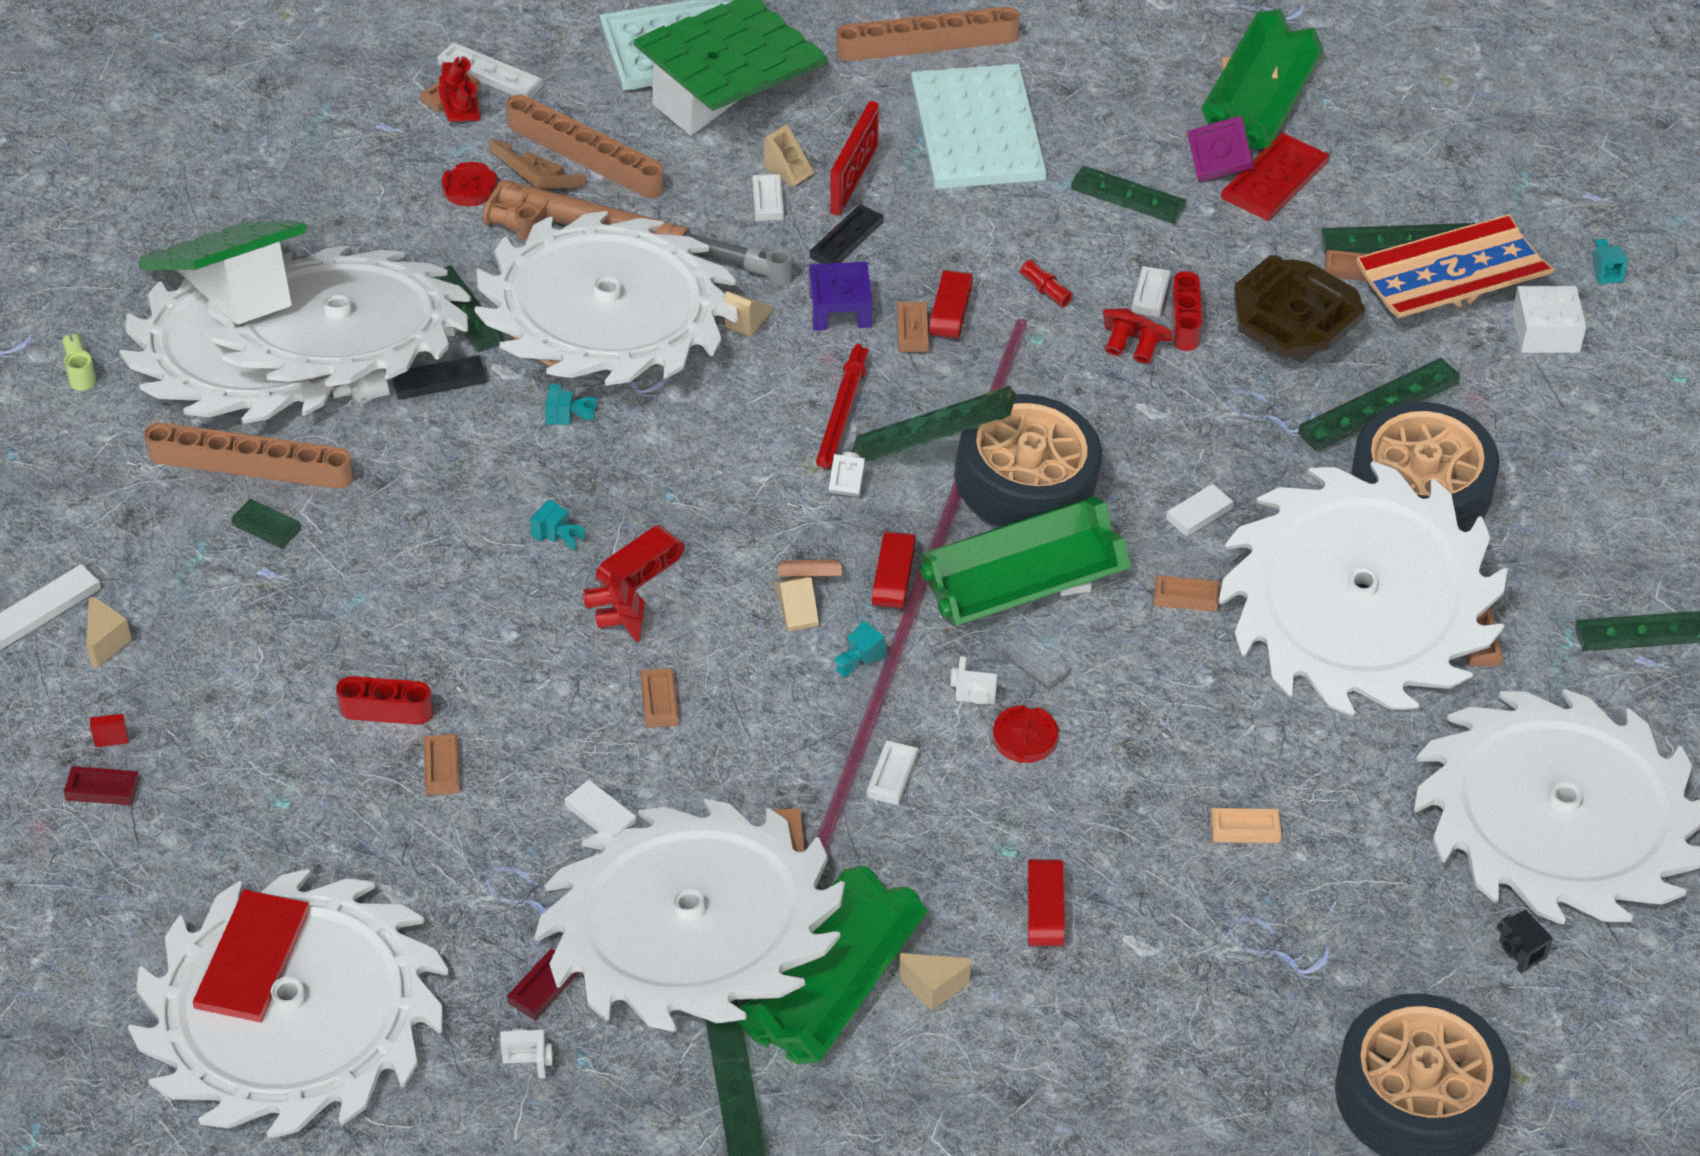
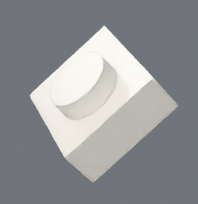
[950,656,997,705]
[500,1029,553,1079]

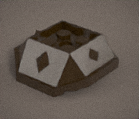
[1233,255,1366,363]

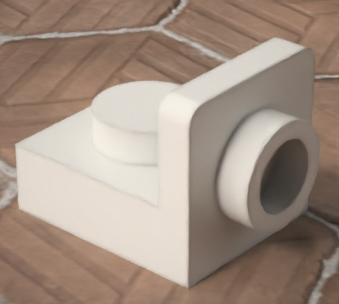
[828,452,866,497]

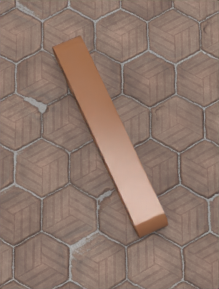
[836,7,1020,61]
[506,94,664,198]
[144,423,354,489]

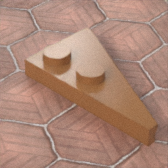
[488,139,586,191]

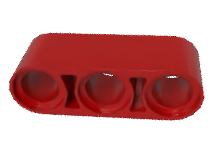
[929,269,973,339]
[1171,271,1202,351]
[595,525,685,590]
[872,531,916,609]
[336,676,434,725]
[1027,859,1065,947]

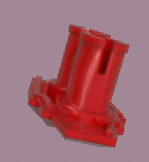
[437,56,480,122]
[1103,308,1173,364]
[583,571,645,642]

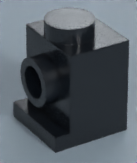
[1497,909,1553,974]

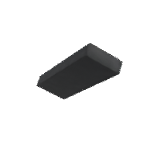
[810,204,883,264]
[392,355,487,400]

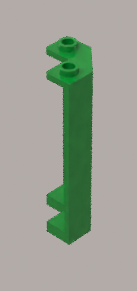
[1201,9,1324,150]
[920,497,1131,626]
[737,865,928,1064]

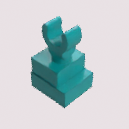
[1592,238,1628,284]
[545,383,597,426]
[530,499,585,550]
[834,620,888,678]

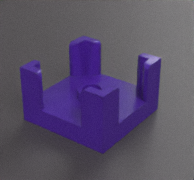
[809,262,872,331]

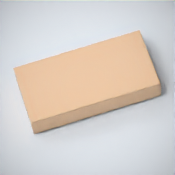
[1210,808,1281,843]

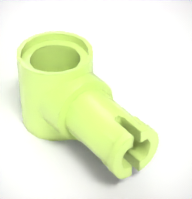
[62,334,96,391]

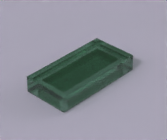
[231,498,301,549]

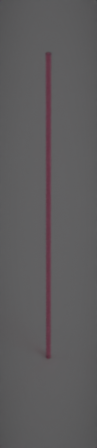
[817,319,1027,852]

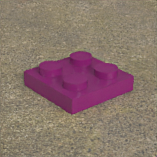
[1187,116,1254,183]

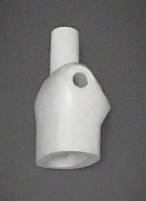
[332,368,390,403]

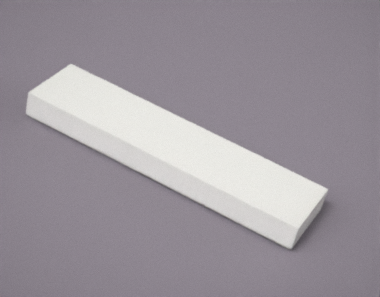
[437,42,543,98]
[0,564,101,650]

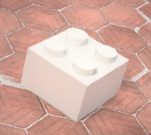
[1512,286,1586,353]

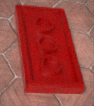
[830,100,879,216]
[1221,132,1330,222]
[192,889,310,1023]

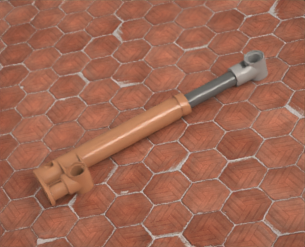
[483,179,793,286]

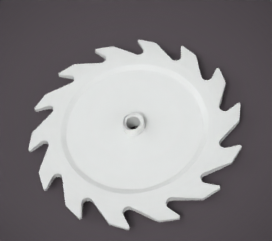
[475,211,738,385]
[202,246,471,387]
[119,258,360,424]
[1219,461,1507,716]
[1414,689,1700,925]
[535,799,845,1032]
[127,869,449,1139]

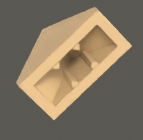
[764,124,815,187]
[724,291,773,337]
[773,576,819,632]
[86,597,132,668]
[899,953,971,1011]

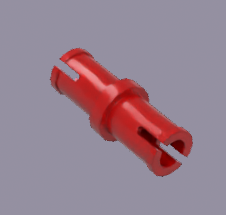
[1020,259,1074,308]

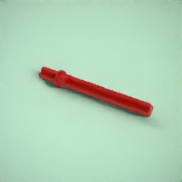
[816,344,869,470]

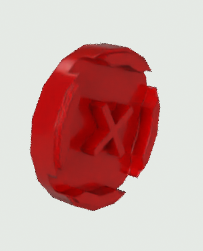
[441,161,498,207]
[993,705,1058,763]

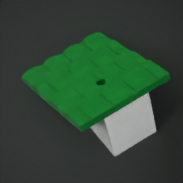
[634,0,828,136]
[138,220,307,325]

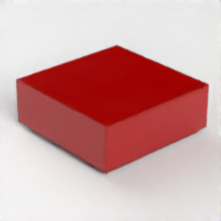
[90,714,129,747]

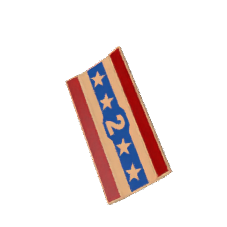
[1356,214,1554,318]

